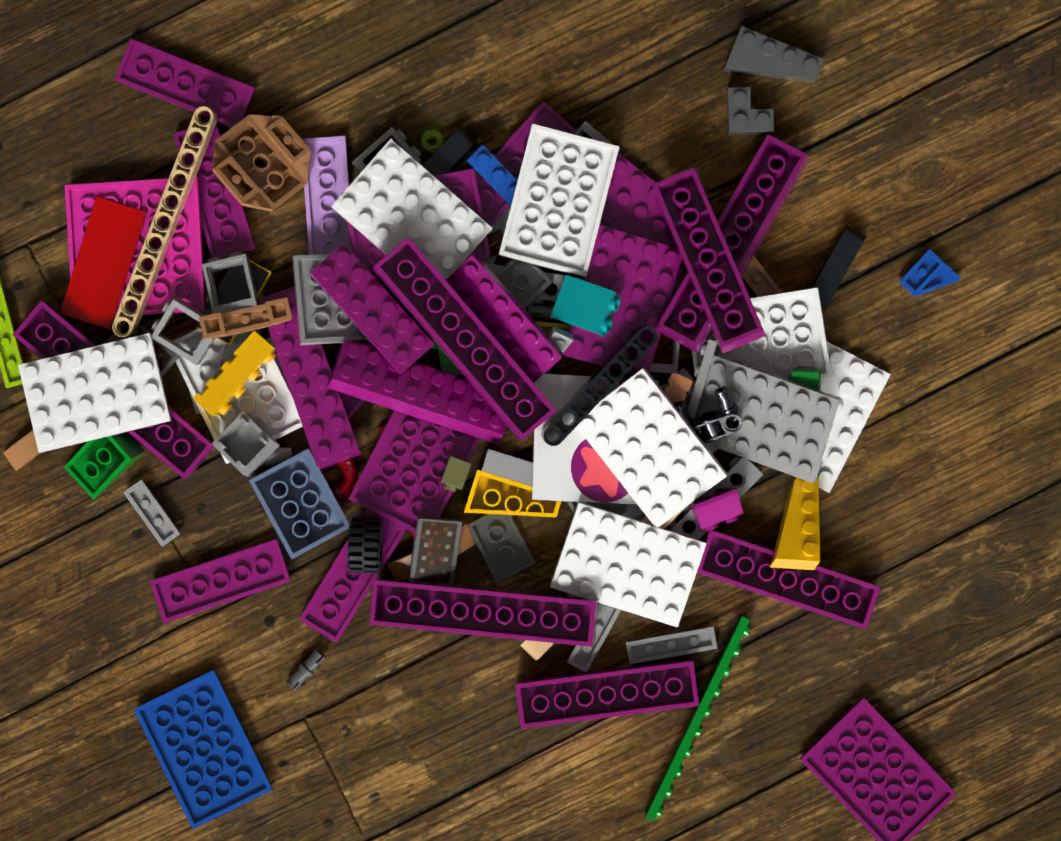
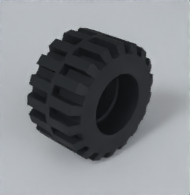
[348,516,383,574]

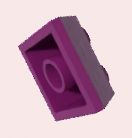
[690,487,743,531]

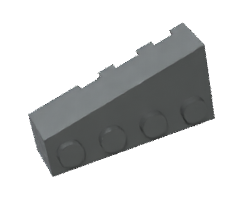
[723,26,825,84]

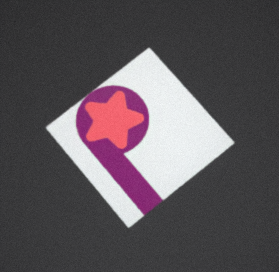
[532,374,659,504]

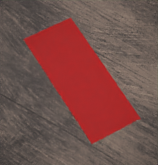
[60,196,147,330]

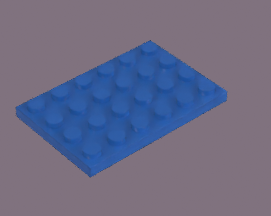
[134,669,273,829]

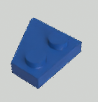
[898,249,961,297]

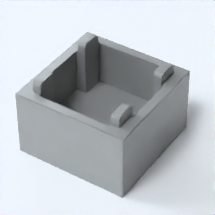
[212,412,280,477]

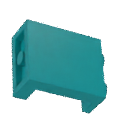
[550,275,621,337]

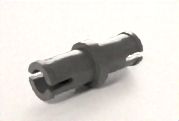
[286,649,326,691]

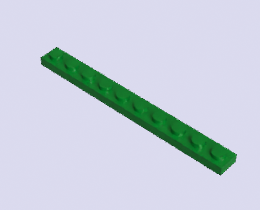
[644,614,751,821]

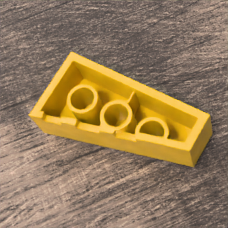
[192,331,276,416]
[464,469,561,517]
[770,477,820,570]

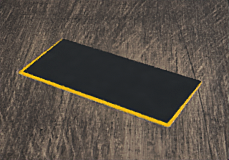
[196,261,271,345]

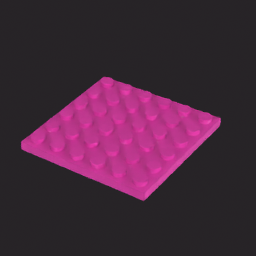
[65,177,207,319]

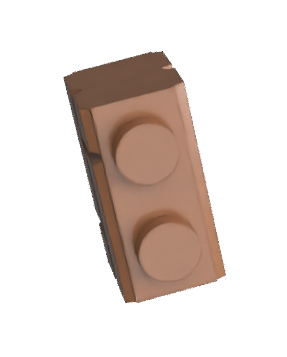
[663,373,692,404]

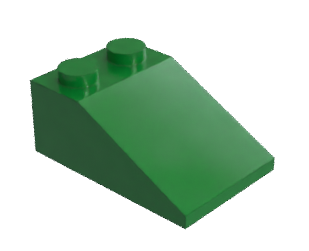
[64,432,145,500]

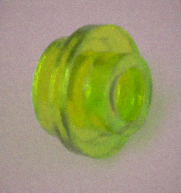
[421,130,444,152]

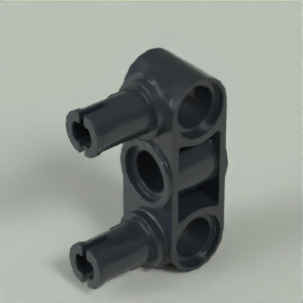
[673,386,743,443]

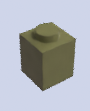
[439,456,471,492]

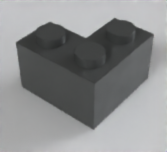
[726,87,774,136]

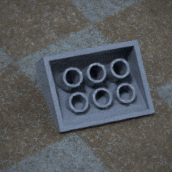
[249,449,349,559]

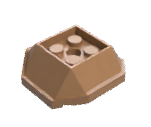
[212,115,311,212]

